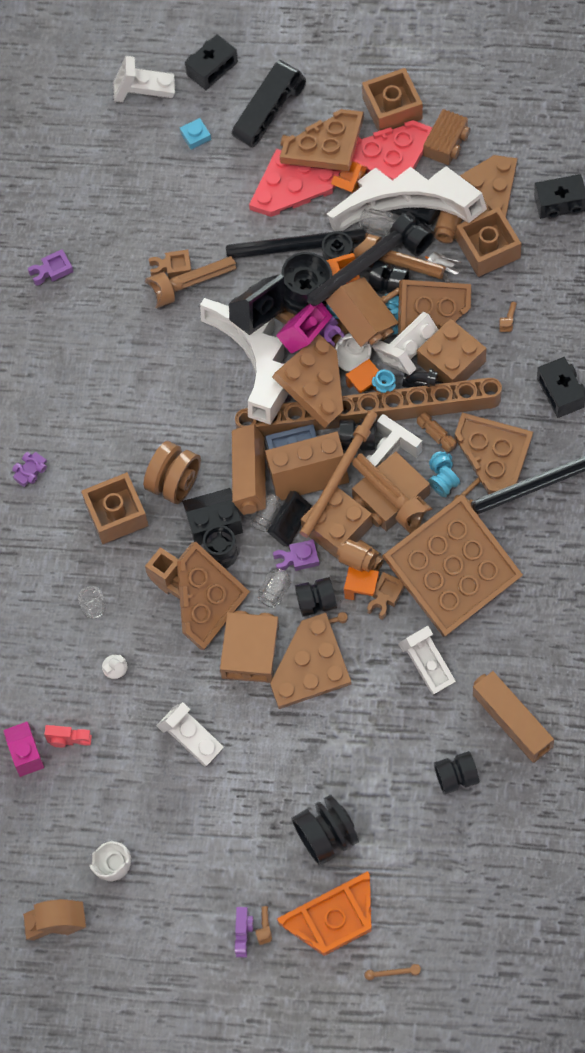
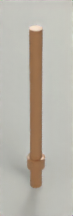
[300,411,378,538]

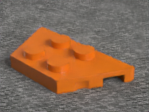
[277,871,372,956]

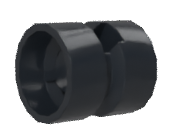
[389,212,435,256]
[322,231,353,260]
[368,260,410,296]
[339,419,375,451]
[203,525,238,568]
[295,577,337,617]
[434,751,480,795]

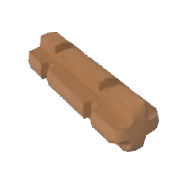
[417,412,457,452]

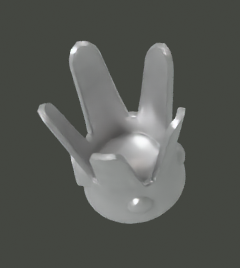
[425,252,461,283]

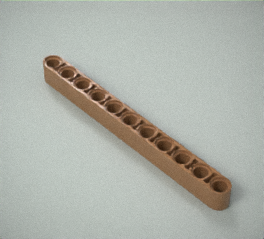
[235,378,502,437]

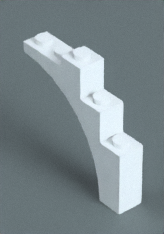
[327,166,487,231]
[200,298,289,425]

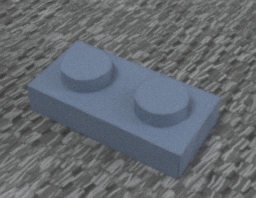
[265,424,317,450]

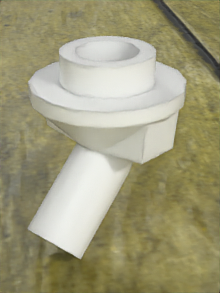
[102,655,128,679]

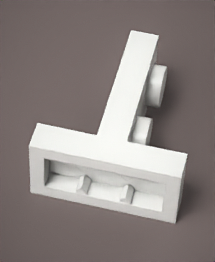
[114,56,175,102]
[372,312,439,375]
[363,414,422,478]
[398,626,456,695]
[156,702,224,767]

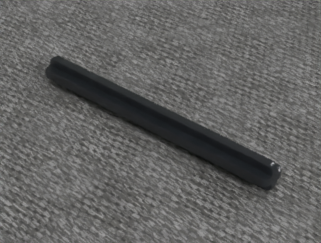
[226,228,366,258]
[307,230,403,307]
[471,456,585,514]

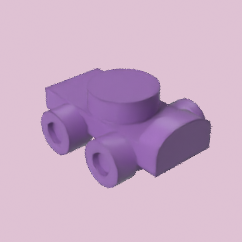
[12,452,47,487]

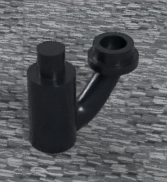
[402,368,444,388]

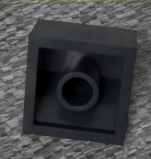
[229,274,284,335]
[182,488,243,545]

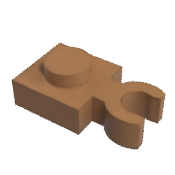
[149,249,191,278]
[367,572,405,620]

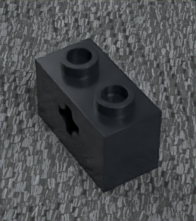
[185,34,238,91]
[534,174,585,219]
[537,356,585,418]

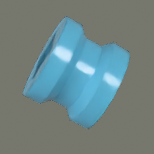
[429,466,460,498]

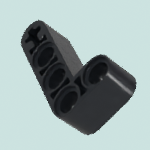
[232,60,306,148]

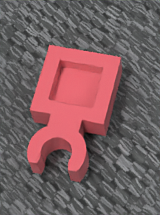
[44,725,92,748]

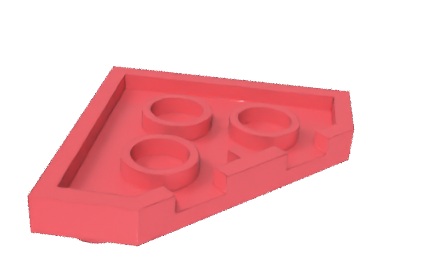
[352,120,432,181]
[249,149,341,217]

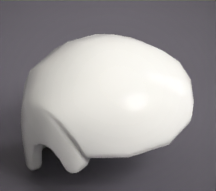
[335,333,372,372]
[90,841,131,882]

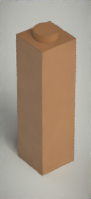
[232,424,266,515]
[473,671,554,763]

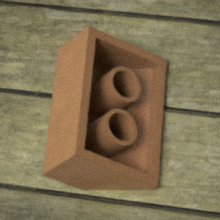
[264,431,349,502]

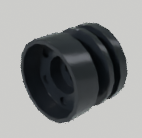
[281,252,332,315]
[291,795,359,866]

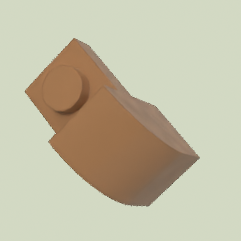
[145,547,180,599]
[23,899,86,941]

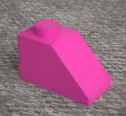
[276,303,333,354]
[3,721,44,777]

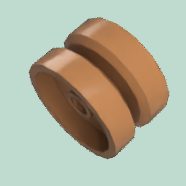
[143,441,201,504]

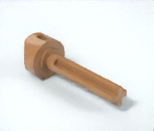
[354,233,445,279]
[145,256,236,308]
[352,453,433,533]

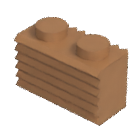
[423,109,470,165]

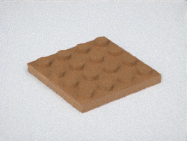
[382,494,523,637]

